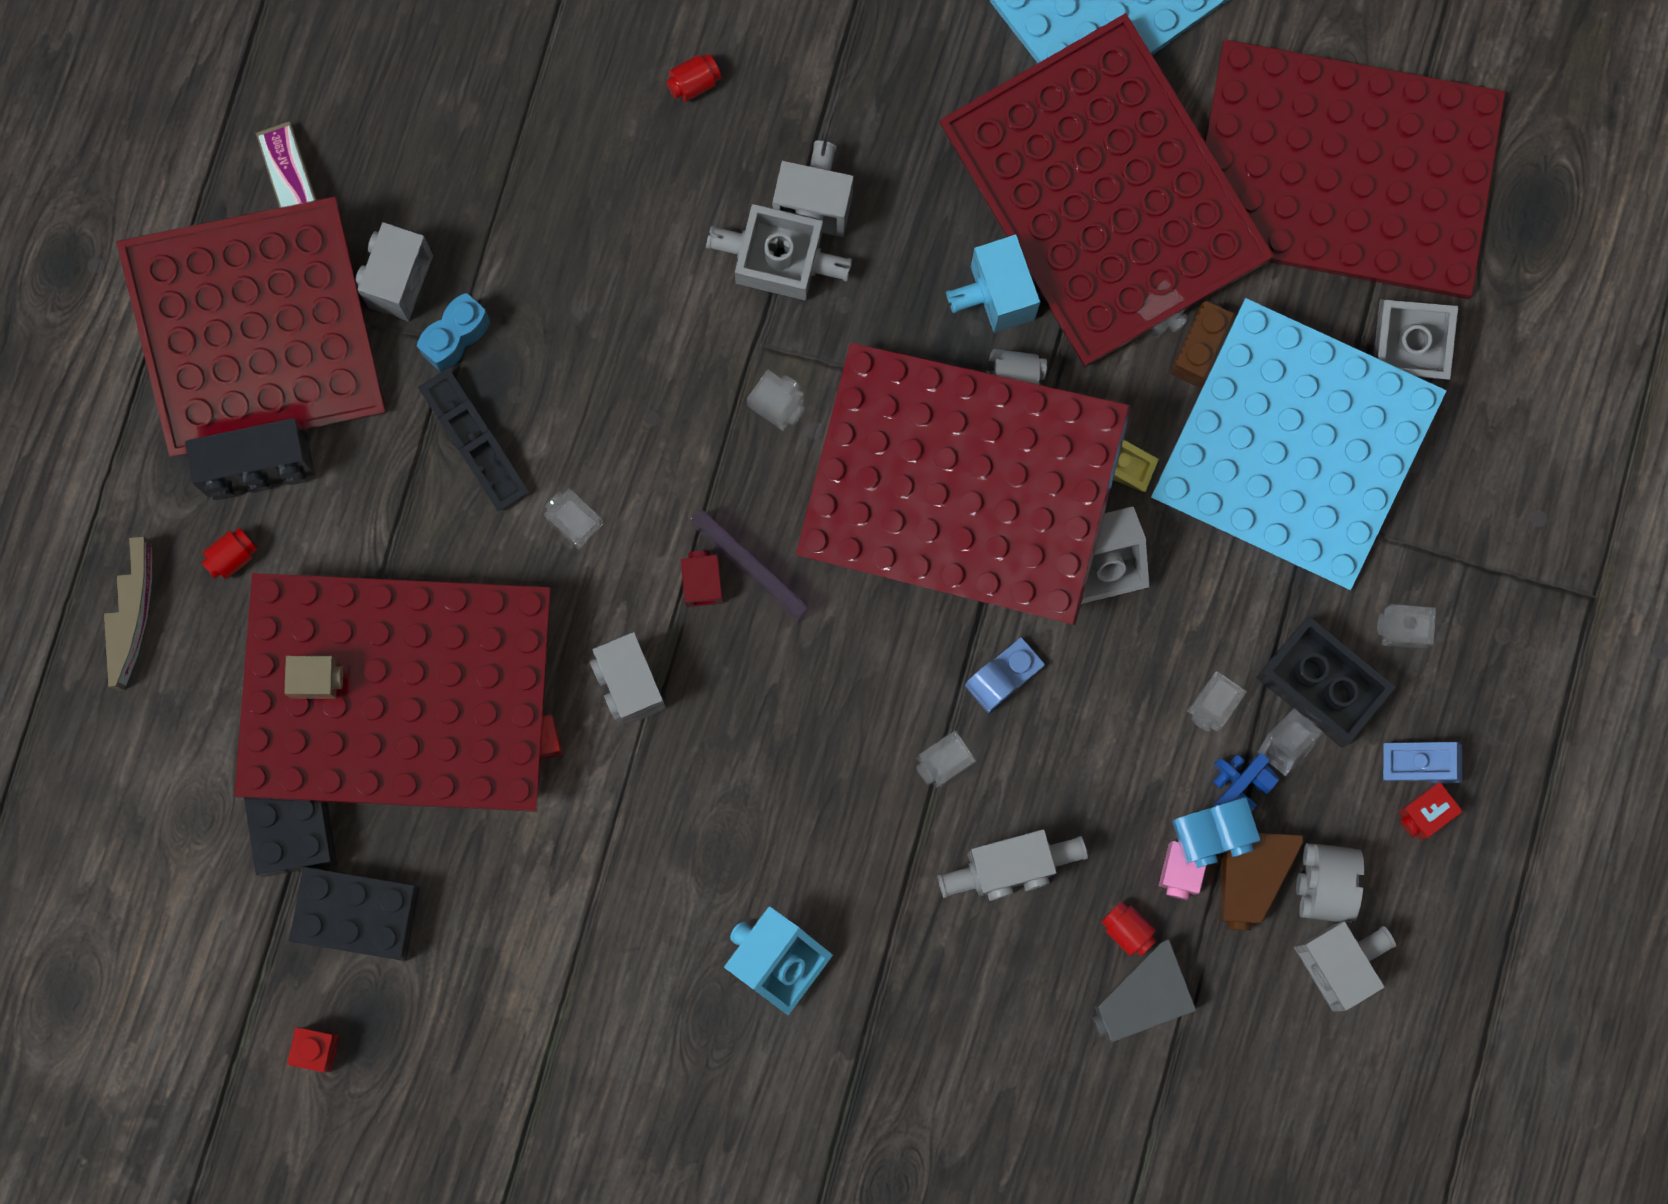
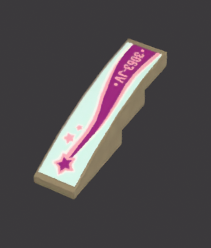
[256,121,318,207]
[104,537,152,691]

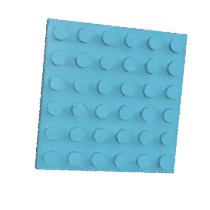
[1151,298,1447,590]

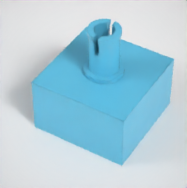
[946,235,1040,333]
[724,906,833,1015]

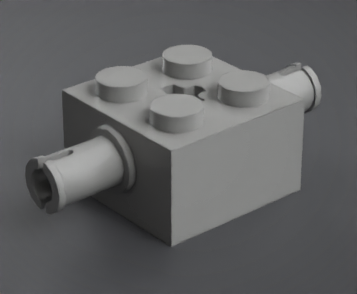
[706,204,852,300]
[937,829,1088,901]

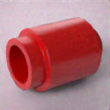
[666,54,721,102]
[201,527,258,580]
[1101,901,1156,956]

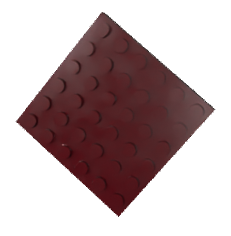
[116,196,386,457]

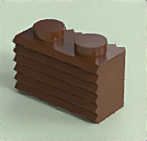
[1170,301,1236,388]

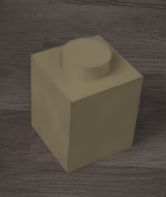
[284,656,343,699]

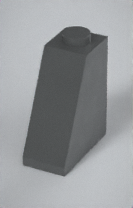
[1092,940,1196,1042]

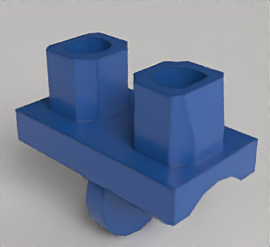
[1213,753,1280,812]

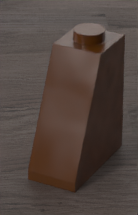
[1219,833,1303,931]

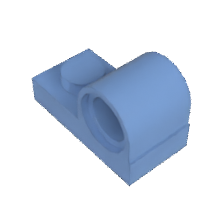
[965,637,1045,714]
[1383,742,1462,783]

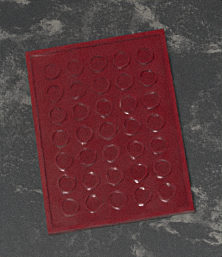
[939,13,1274,368]
[1205,39,1505,300]
[796,343,1132,625]
[234,573,551,812]

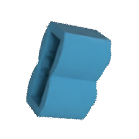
[417,293,490,372]
[1172,797,1260,868]

